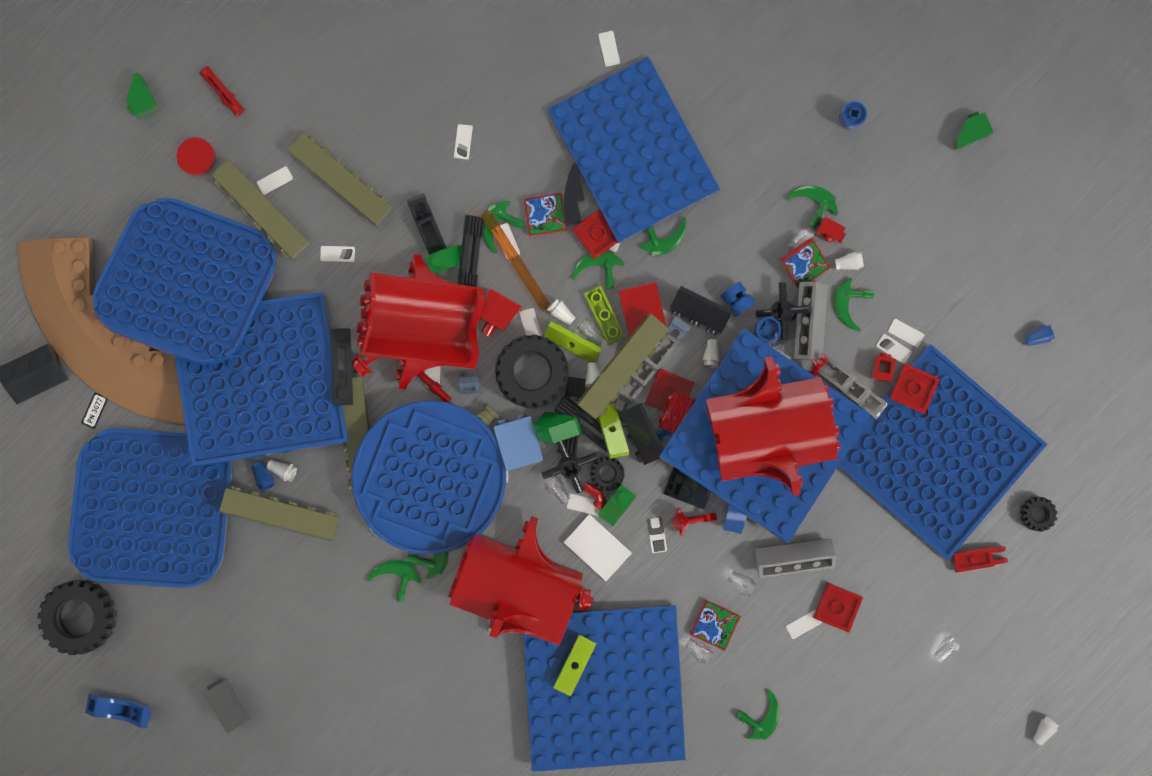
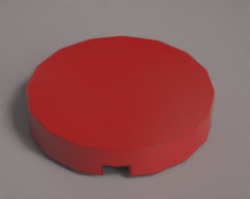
[176,137,216,176]

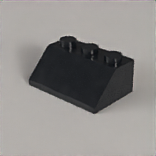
[669,286,733,336]
[0,344,69,405]
[619,402,663,465]

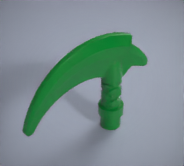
[786,186,838,229]
[483,201,525,253]
[639,217,686,256]
[572,250,624,289]
[834,278,874,332]
[406,552,449,580]
[366,560,421,602]
[736,689,780,741]

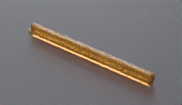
[482,210,550,310]

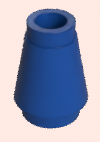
[1025,324,1055,346]
[251,461,275,491]

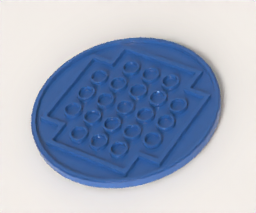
[352,400,506,554]

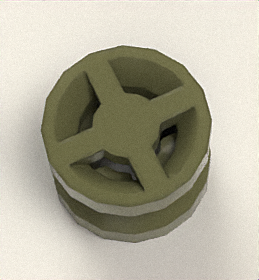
[476,403,499,427]

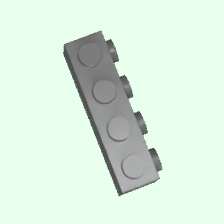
[794,282,828,361]
[755,538,836,579]

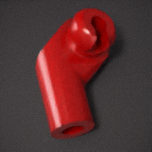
[583,482,606,509]

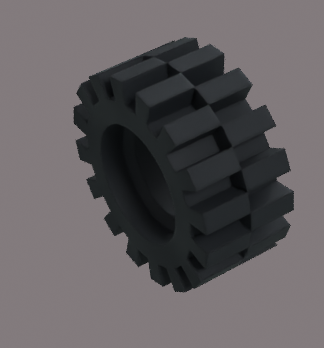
[590,456,625,491]
[1020,497,1058,532]

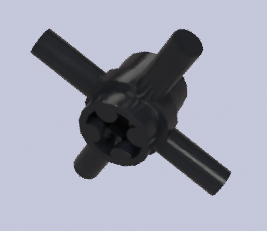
[755,282,812,340]
[541,440,598,493]

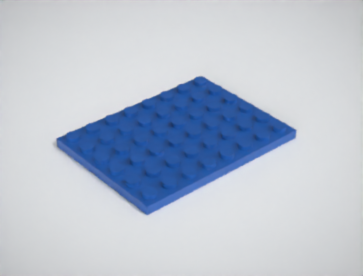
[547,57,720,244]

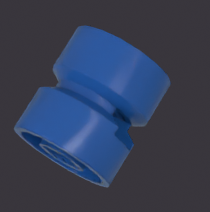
[839,101,867,130]
[720,281,756,317]
[754,317,781,343]

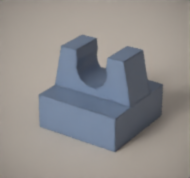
[667,316,691,340]
[459,371,480,394]

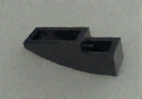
[564,163,585,226]
[407,193,447,255]

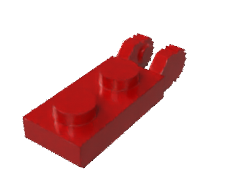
[952,546,1008,573]

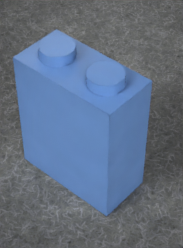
[494,414,544,471]

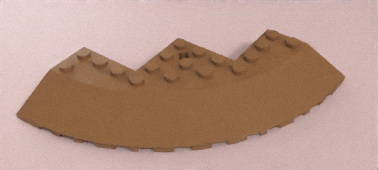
[17,237,185,426]

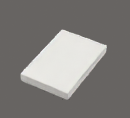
[564,514,632,581]

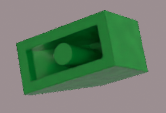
[126,72,159,119]
[954,111,994,150]
[425,245,469,276]
[533,411,581,443]
[598,484,636,526]

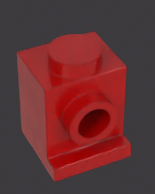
[814,216,846,244]
[870,353,896,382]

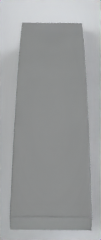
[618,334,679,404]
[818,355,888,419]

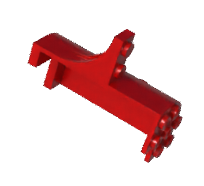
[356,254,486,389]
[706,357,840,496]
[448,516,583,645]

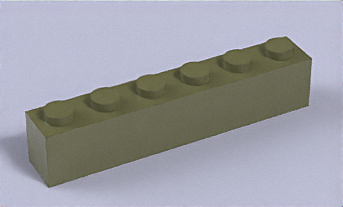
[288,133,392,226]
[212,159,310,259]
[576,313,669,419]
[339,377,370,491]
[219,486,339,542]

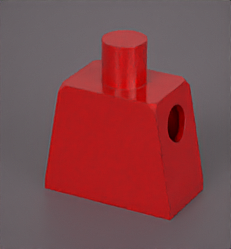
[480,288,522,337]

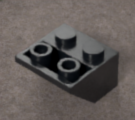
[663,467,711,510]

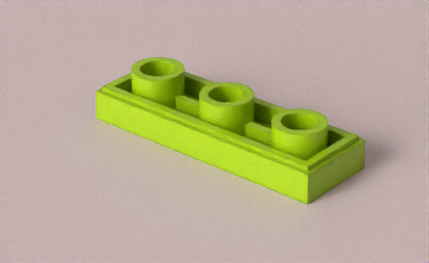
[584,285,625,345]
[544,321,602,363]
[598,403,629,458]
[553,635,597,696]

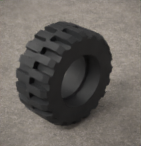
[495,334,569,408]
[37,580,117,655]

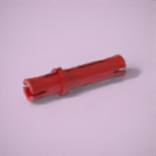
[199,66,245,117]

